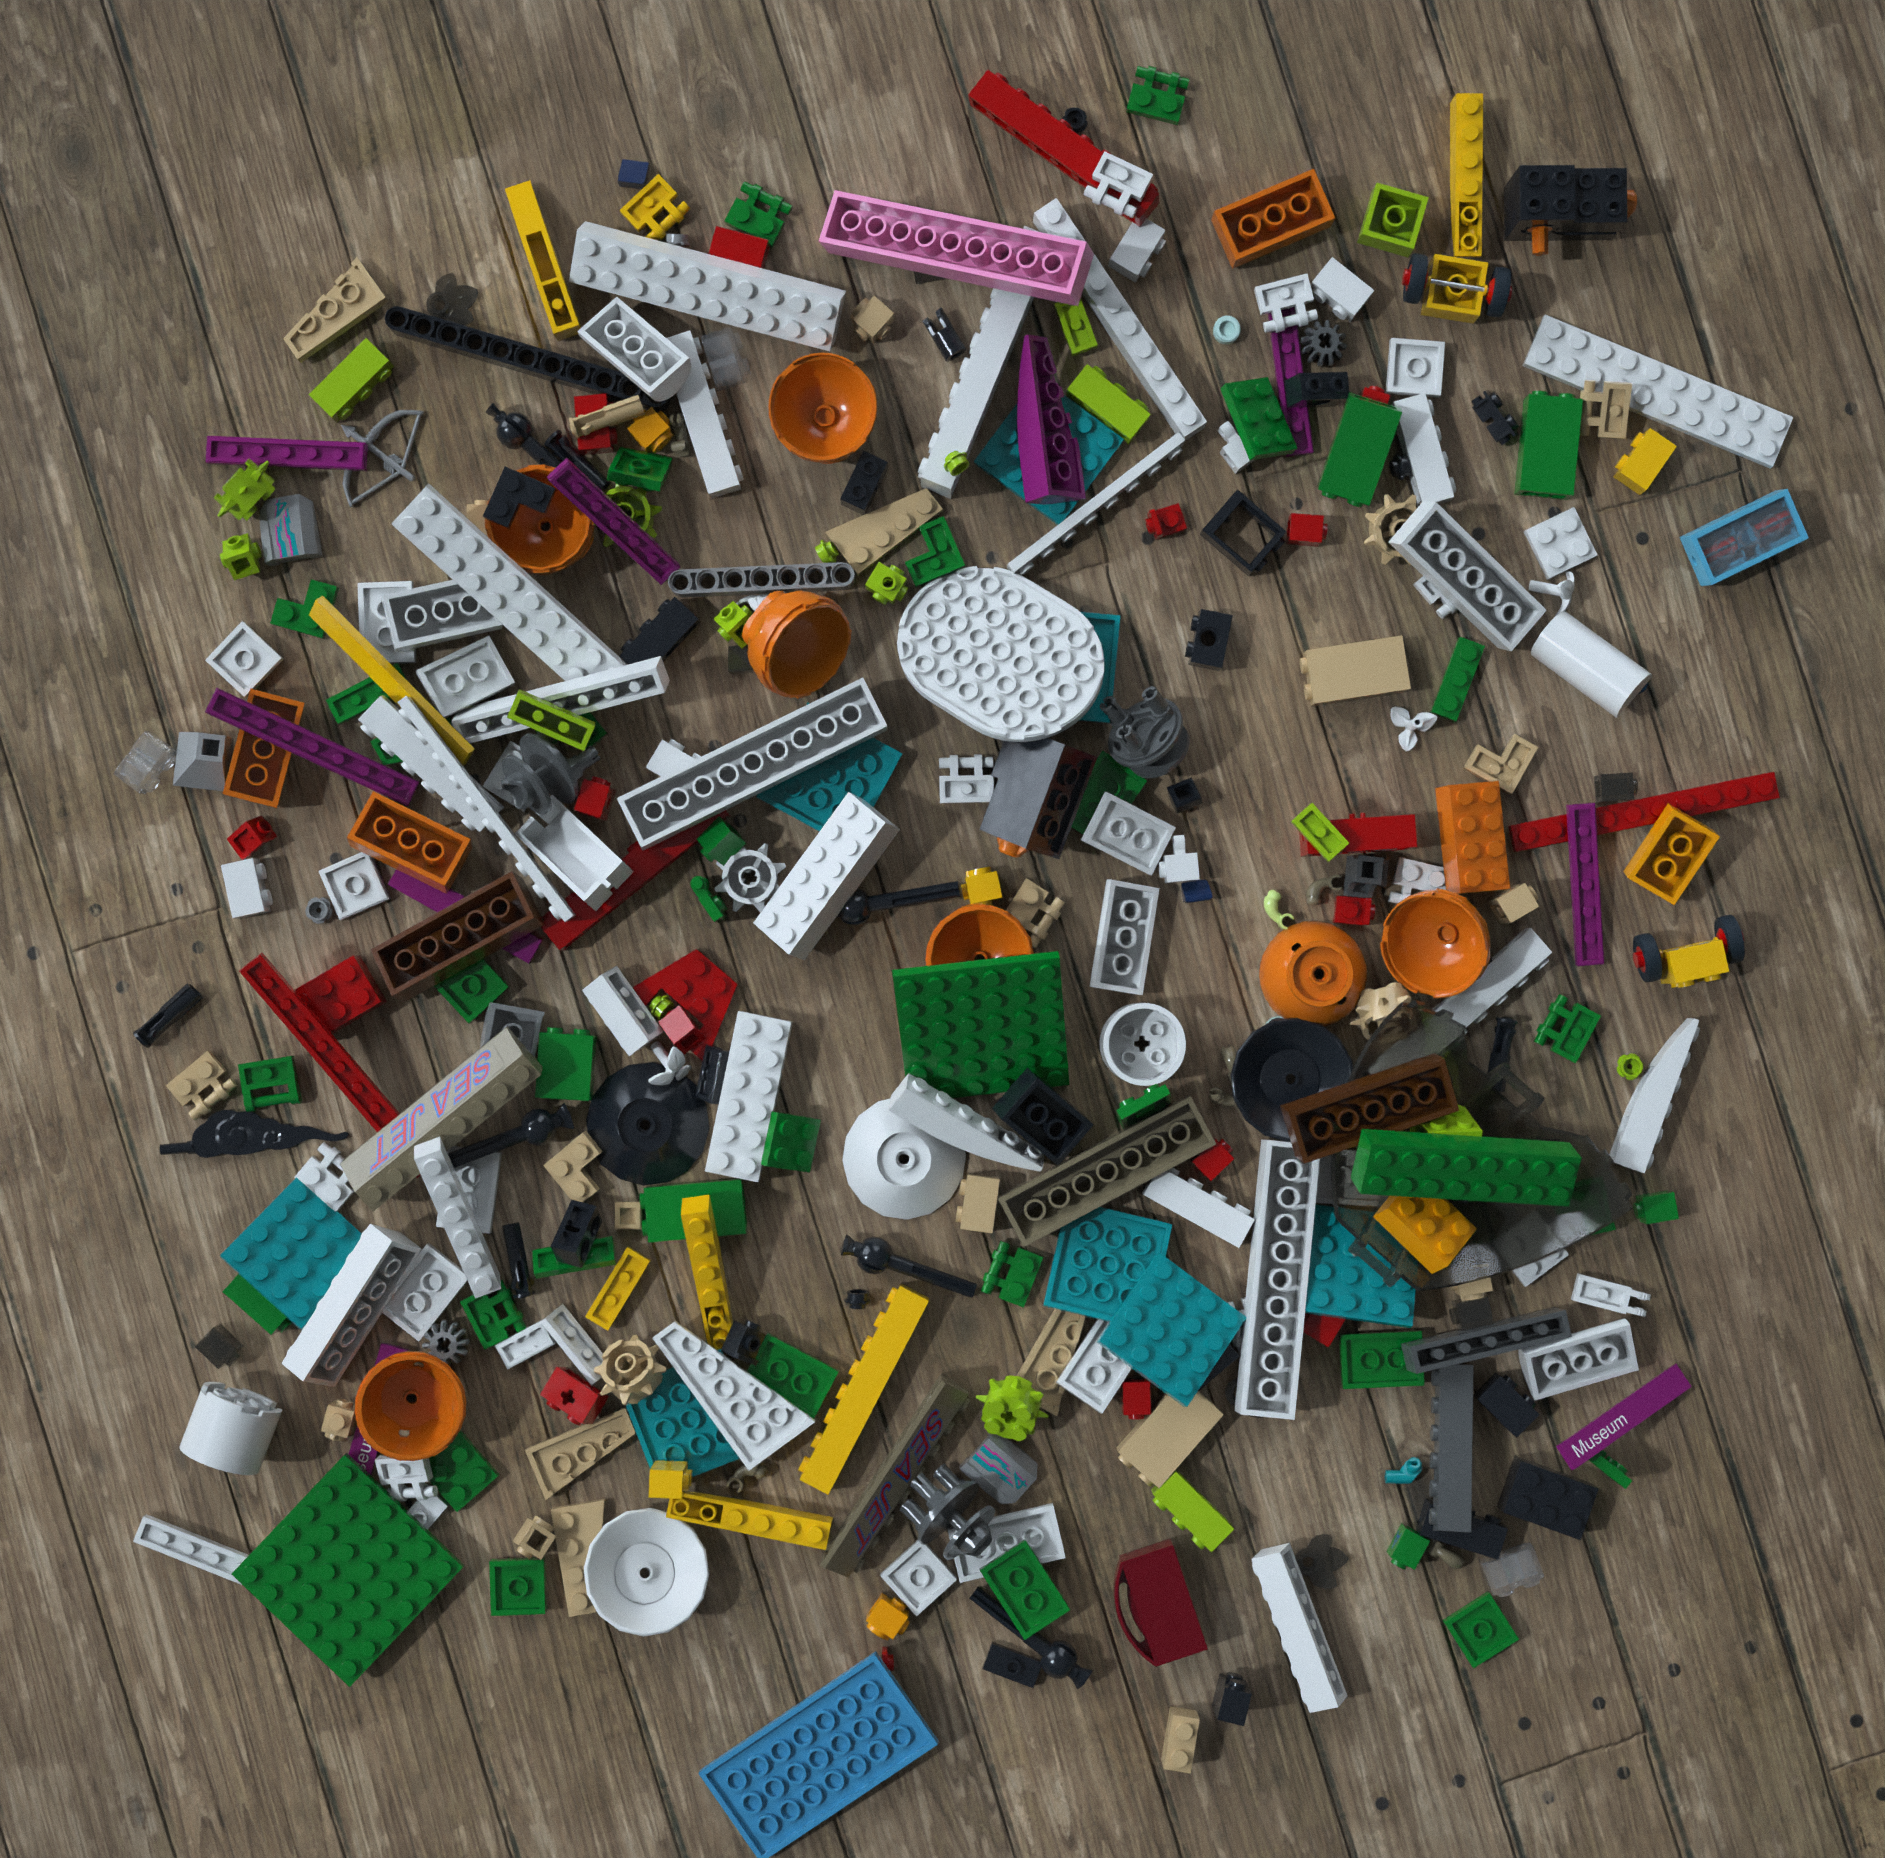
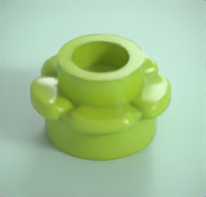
[944,451,970,476]
[815,539,839,563]
[649,995,674,1020]
[1616,1053,1643,1080]

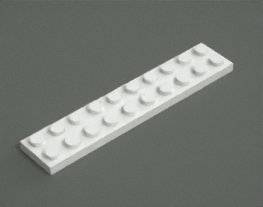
[1523,314,1793,468]
[392,483,628,681]

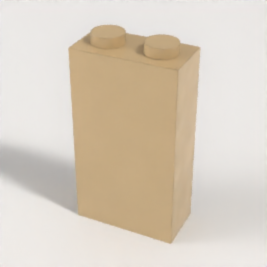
[1299,635,1411,706]
[1116,1391,1224,1488]

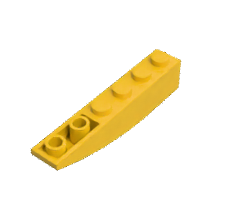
[1450,93,1483,257]
[505,180,581,341]
[681,1195,733,1350]
[666,1491,833,1550]

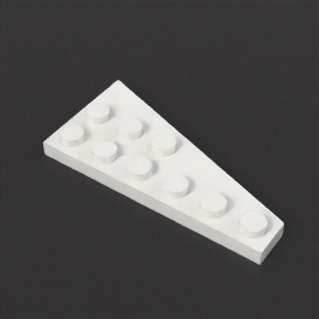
[653,1321,816,1470]

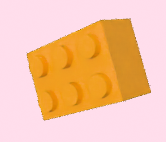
[1623,804,1720,905]
[1373,1196,1477,1274]

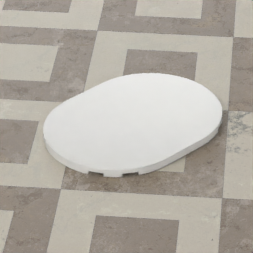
[897,566,1104,742]

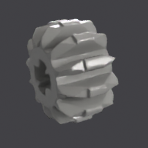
[422,1320,470,1366]

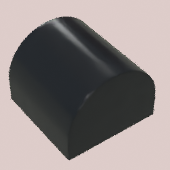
[1166,777,1202,814]

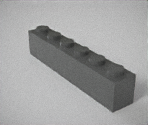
[1401,1307,1572,1374]
[1429,1364,1473,1533]

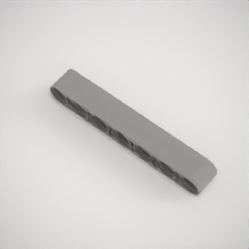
[668,562,855,598]

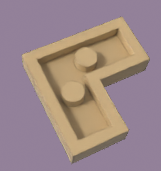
[1463,734,1538,795]
[543,1131,603,1203]

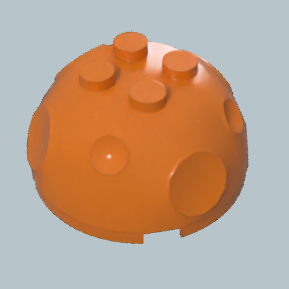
[768,353,877,464]
[1380,888,1491,998]

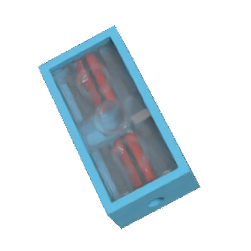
[1679,489,1809,586]

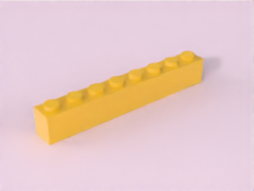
[798,1283,929,1495]

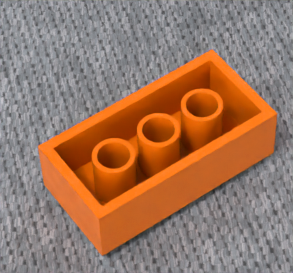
[1211,169,1335,269]
[223,688,305,808]
[1435,781,1510,894]
[347,791,472,894]

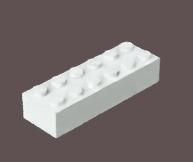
[1389,501,1547,651]
[753,792,900,960]
[705,1011,793,1182]
[282,1224,422,1387]

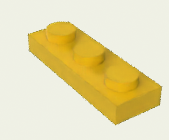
[585,1246,651,1331]

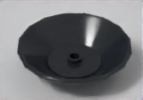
[1230,1018,1355,1142]
[586,1062,710,1186]

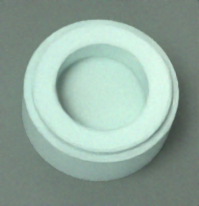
[1213,316,1241,344]

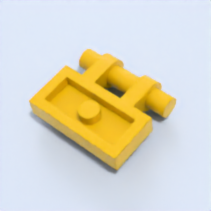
[619,174,690,240]

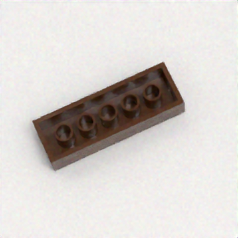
[370,871,545,1002]
[1280,1053,1459,1164]

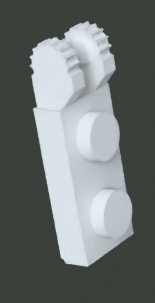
[1571,1273,1651,1317]

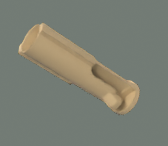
[569,395,645,439]

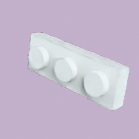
[541,1304,603,1385]

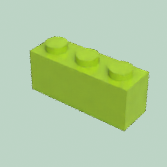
[309,338,394,423]
[1066,364,1151,445]
[507,689,595,751]
[1151,1470,1234,1553]

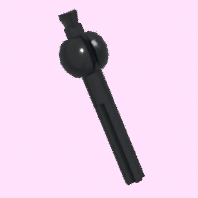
[486,403,561,468]
[836,881,961,925]
[448,1103,575,1168]
[840,1234,977,1298]
[969,1587,1093,1689]

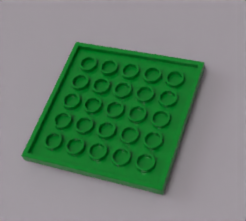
[892,951,1070,1098]
[231,1453,465,1687]

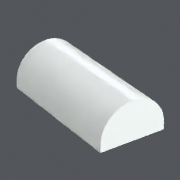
[577,297,691,401]
[1531,611,1652,718]
[1089,879,1160,995]
[1518,1318,1639,1400]

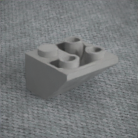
[173,732,234,791]

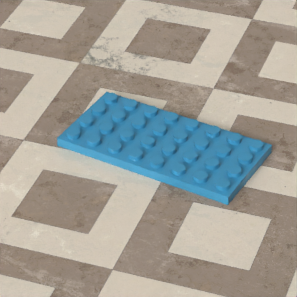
[698,1651,939,1858]

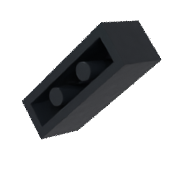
[620,597,701,665]
[1415,1499,1508,1560]

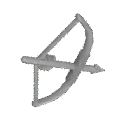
[341,410,424,508]

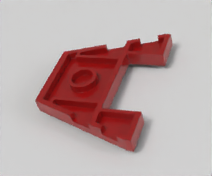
[632,949,738,1060]

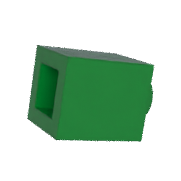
[697,816,746,866]
[1633,1190,1679,1224]
[1386,1523,1430,1570]

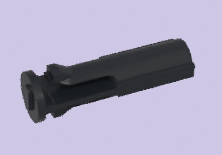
[544,430,611,491]
[133,983,203,1048]
[1484,1017,1518,1092]
[502,1222,536,1299]

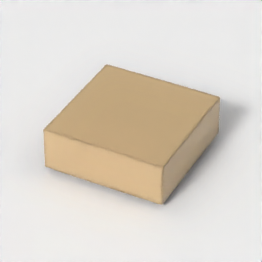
[615,1201,643,1230]

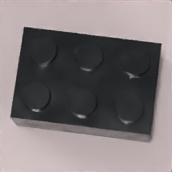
[992,1067,1094,1166]
[1497,1456,1599,1540]

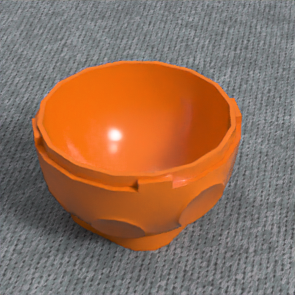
[485,464,595,575]
[742,590,852,699]
[925,903,1034,966]

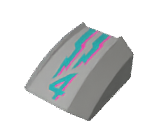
[260,494,323,566]
[959,1433,1038,1504]

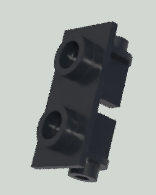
[1471,390,1519,445]

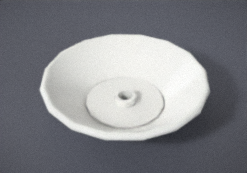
[842,1098,966,1220]
[584,1508,709,1637]

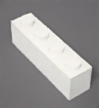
[1392,393,1456,507]
[1142,1168,1255,1248]

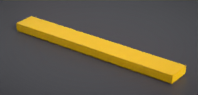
[309,596,475,766]

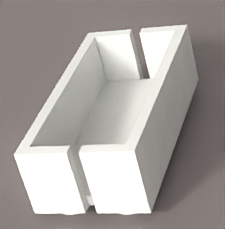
[515,795,634,911]

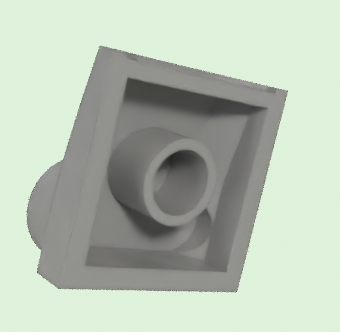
[480,1002,545,1057]

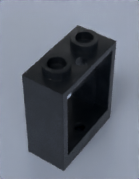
[1200,489,1287,576]

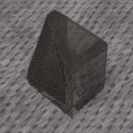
[728,645,755,674]

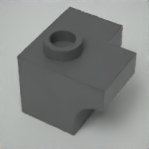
[1343,855,1389,898]

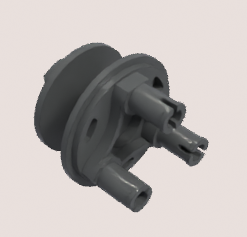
[1100,686,1190,778]
[501,732,600,815]
[900,1464,995,1560]

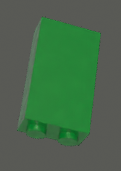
[1514,391,1583,500]
[1317,392,1402,507]
[640,1178,748,1243]

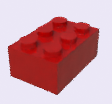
[295,955,387,1034]

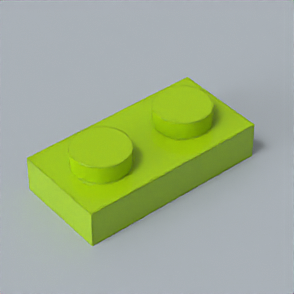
[1054,298,1098,356]
[1291,803,1349,862]

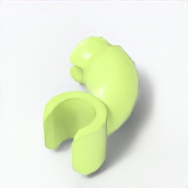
[1264,890,1295,929]

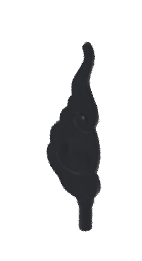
[160,1110,349,1158]

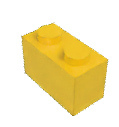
[1613,428,1677,495]
[648,1460,692,1499]

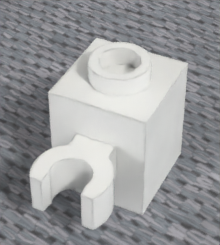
[1217,421,1254,474]
[1158,835,1200,883]

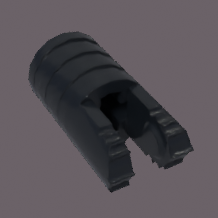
[923,307,966,362]

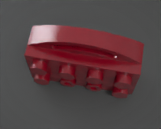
[1113,1538,1208,1667]

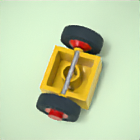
[1401,253,1512,324]
[1633,915,1745,988]

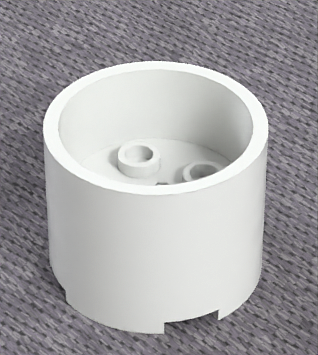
[1099,1003,1186,1086]
[179,1382,282,1475]

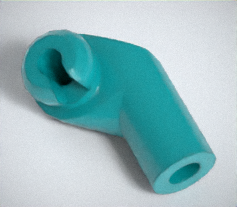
[1385,1457,1422,1484]

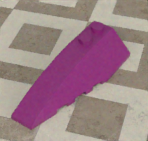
[1017,335,1086,505]

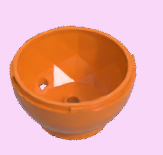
[1259,921,1367,1027]
[355,1351,467,1461]

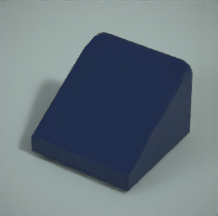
[618,159,649,189]
[1181,879,1213,903]

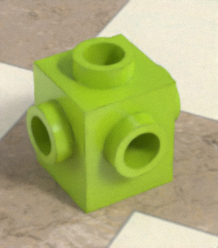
[220,533,262,581]
[865,562,909,605]
[714,601,753,649]

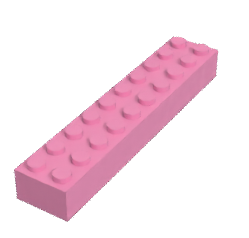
[819,190,1094,306]

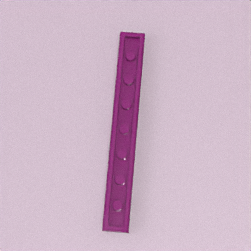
[205,687,419,806]

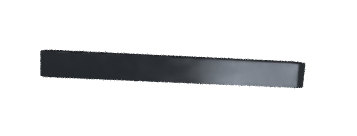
[385,306,670,413]

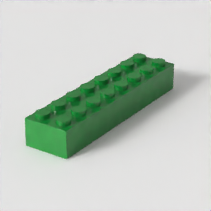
[1351,1129,1582,1207]

